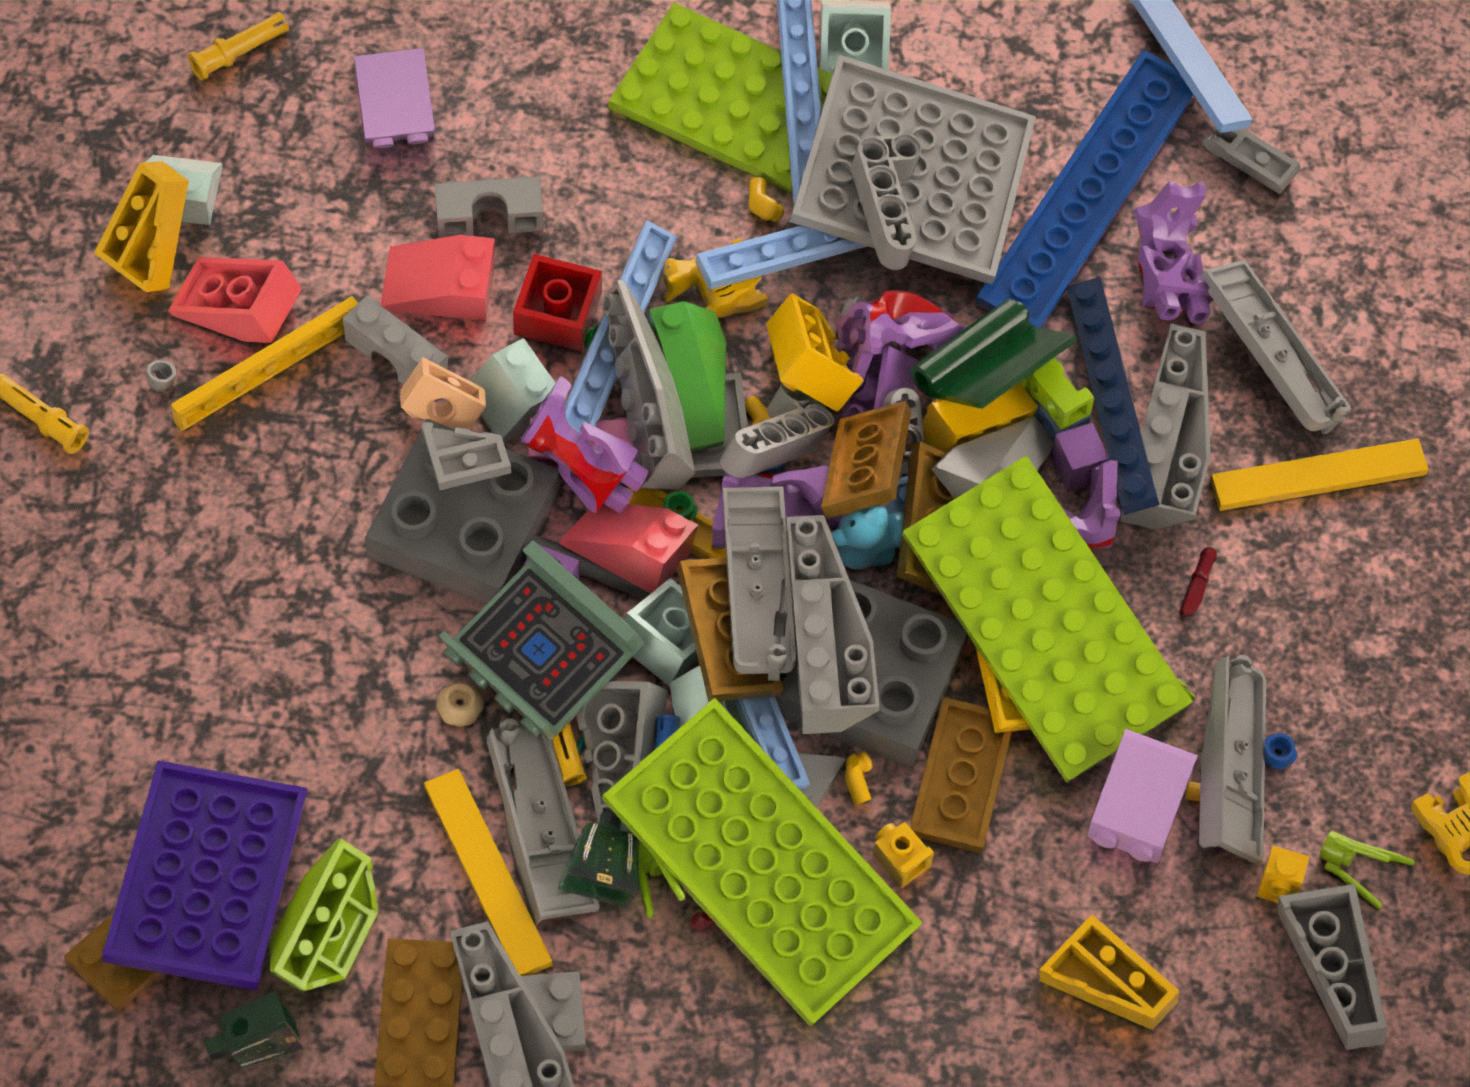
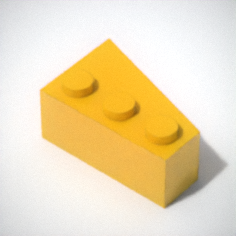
[94,161,189,292]
[766,293,864,412]
[908,382,1039,453]
[1039,914,1179,1030]

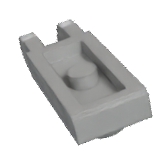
[1202,126,1301,194]

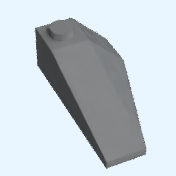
[931,416,1054,499]
[577,681,667,833]

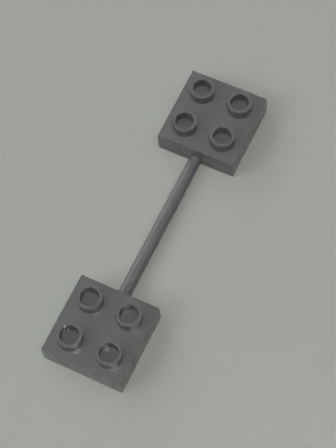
[365,419,969,769]

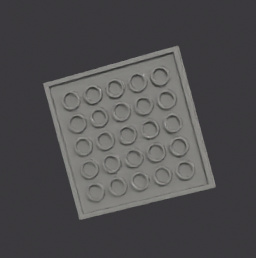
[789,55,1036,285]

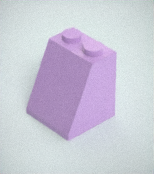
[354,48,435,149]
[1087,729,1197,863]

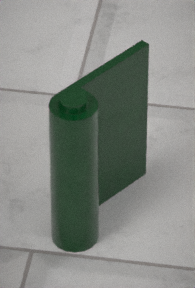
[910,299,1077,409]

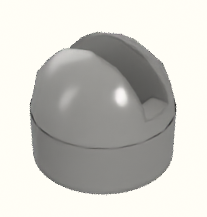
[146,360,176,392]

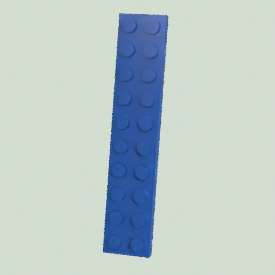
[975,50,1195,328]

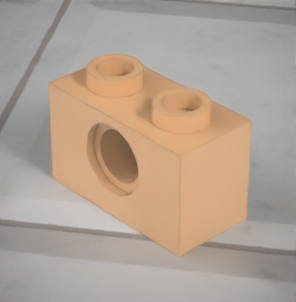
[400,357,486,429]

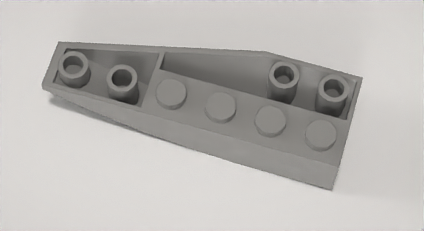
[602,280,695,489]
[1120,324,1211,530]
[787,515,879,734]
[450,921,574,1087]

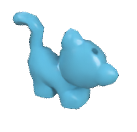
[831,506,904,570]

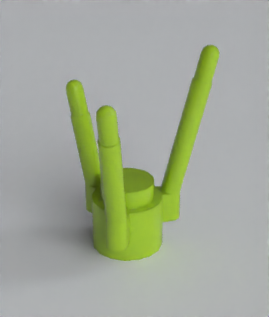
[1319,830,1415,909]
[633,842,685,918]

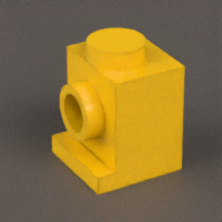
[873,822,934,888]
[1256,845,1310,903]

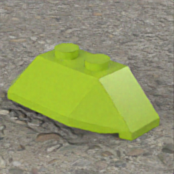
[270,838,378,992]

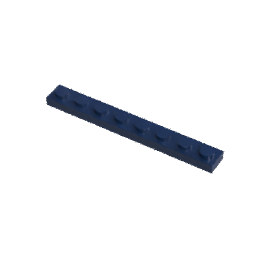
[1067,277,1160,515]

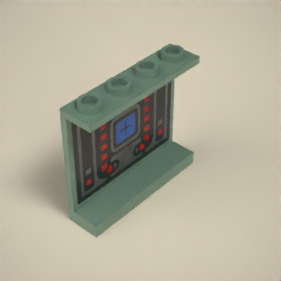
[439,540,644,742]

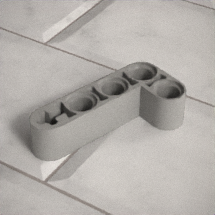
[851,133,922,270]
[720,384,834,479]

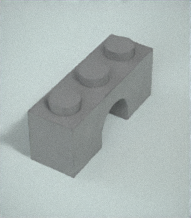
[434,176,543,238]
[343,295,448,385]

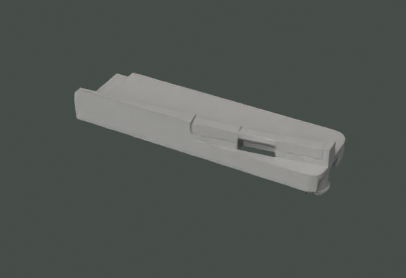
[1201,260,1351,435]
[722,487,796,681]
[1199,655,1266,864]
[487,719,600,926]

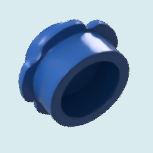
[1264,733,1297,770]

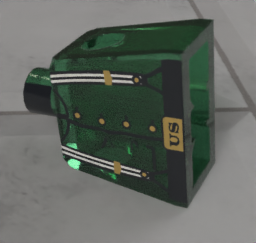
[558,811,639,908]
[204,991,304,1067]

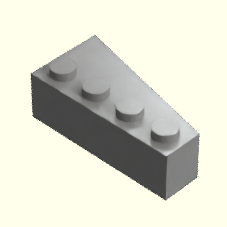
[1277,884,1387,1050]

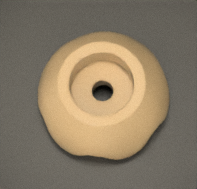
[436,682,484,727]

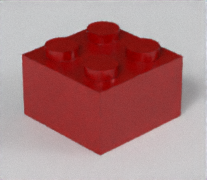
[513,254,602,352]

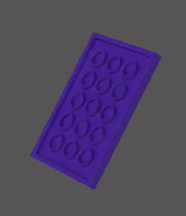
[102,760,307,991]

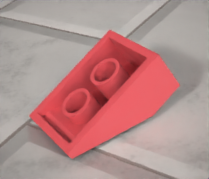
[380,235,495,321]
[168,257,302,343]
[560,503,698,594]

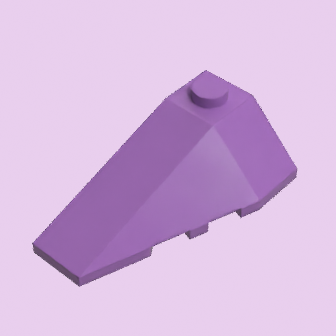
[834,346,918,428]

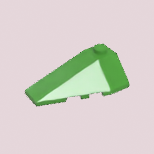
[648,301,726,452]

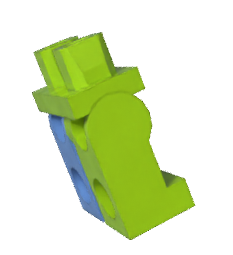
[1020,357,1094,440]

